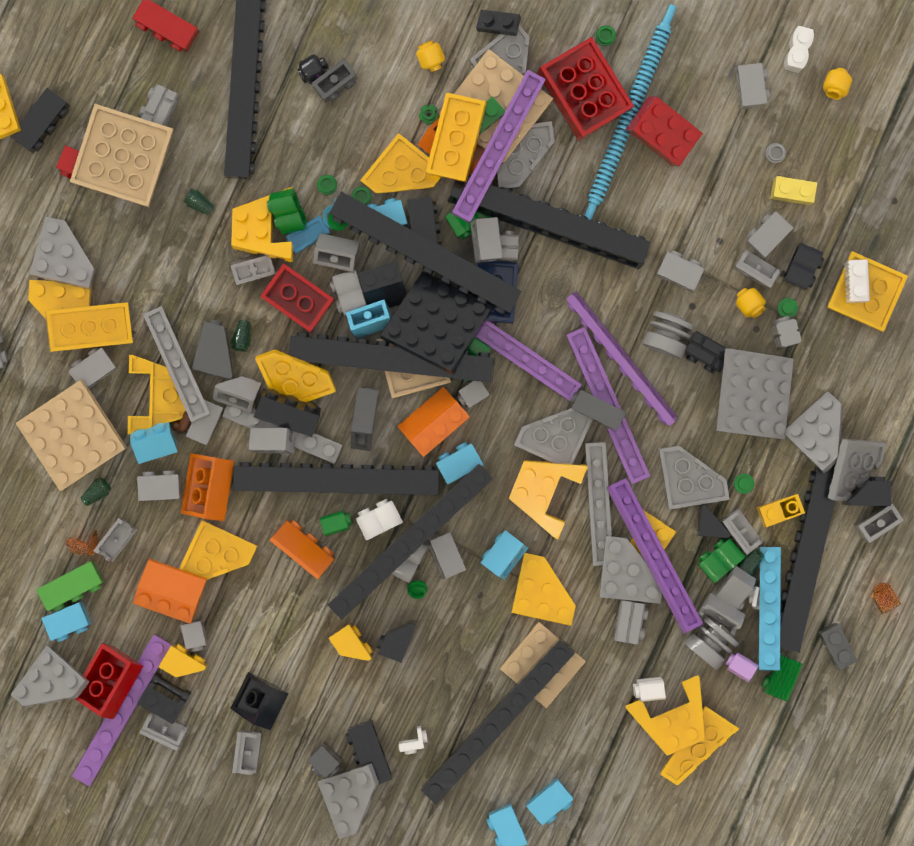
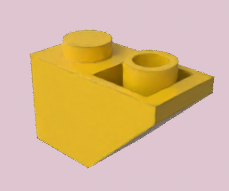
[756,494,805,527]
[329,623,373,661]
[159,644,208,677]

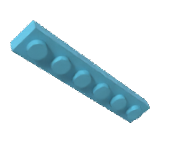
[759,547,781,671]

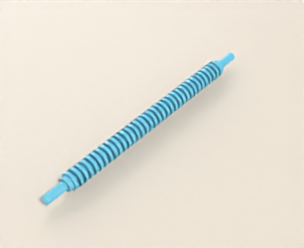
[584,4,677,220]

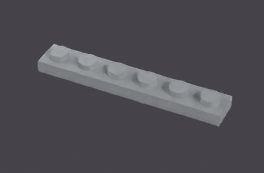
[143,306,211,424]
[222,405,343,464]
[585,442,612,566]

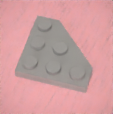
[469,25,530,75]
[497,121,555,189]
[29,217,95,290]
[784,391,843,474]
[514,408,592,464]
[828,438,887,501]
[659,446,730,510]
[599,536,662,604]
[11,645,89,708]
[317,763,379,839]

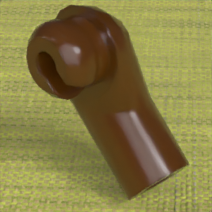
[172,411,191,434]

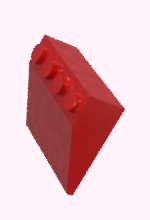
[537,37,634,142]

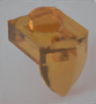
[65,530,97,555]
[871,582,901,615]

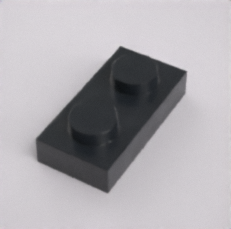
[476,10,521,36]

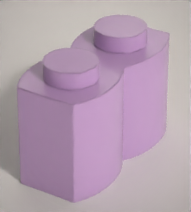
[726,652,759,683]

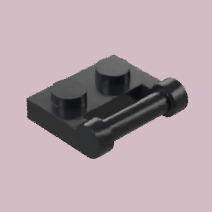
[137,672,192,725]

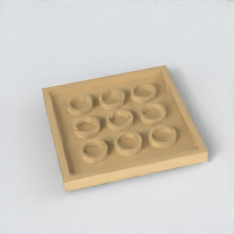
[439,49,553,164]
[70,104,174,208]
[16,379,127,492]

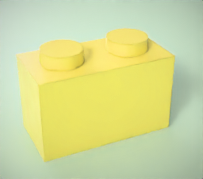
[770,176,817,205]

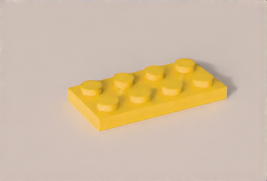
[426,92,487,183]
[45,302,133,352]

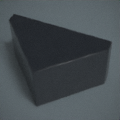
[697,504,731,538]

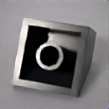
[358,261,407,308]
[842,477,891,506]
[376,620,417,663]
[230,672,289,730]

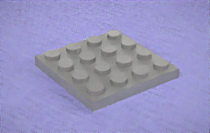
[716,349,794,440]

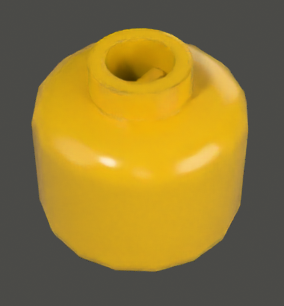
[416,40,445,72]
[823,68,852,100]
[735,288,766,318]

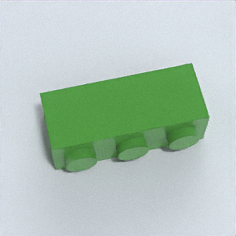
[36,560,105,612]

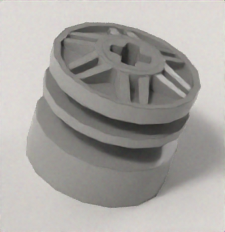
[642,311,694,359]
[684,617,739,670]

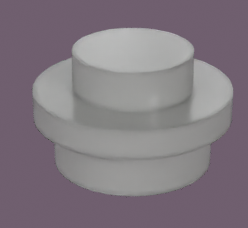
[765,143,786,164]

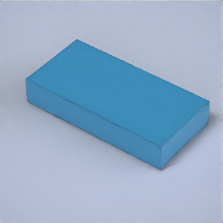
[285,215,330,254]

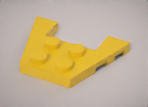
[231,187,293,262]
[127,355,186,434]
[509,460,588,539]
[625,675,705,756]

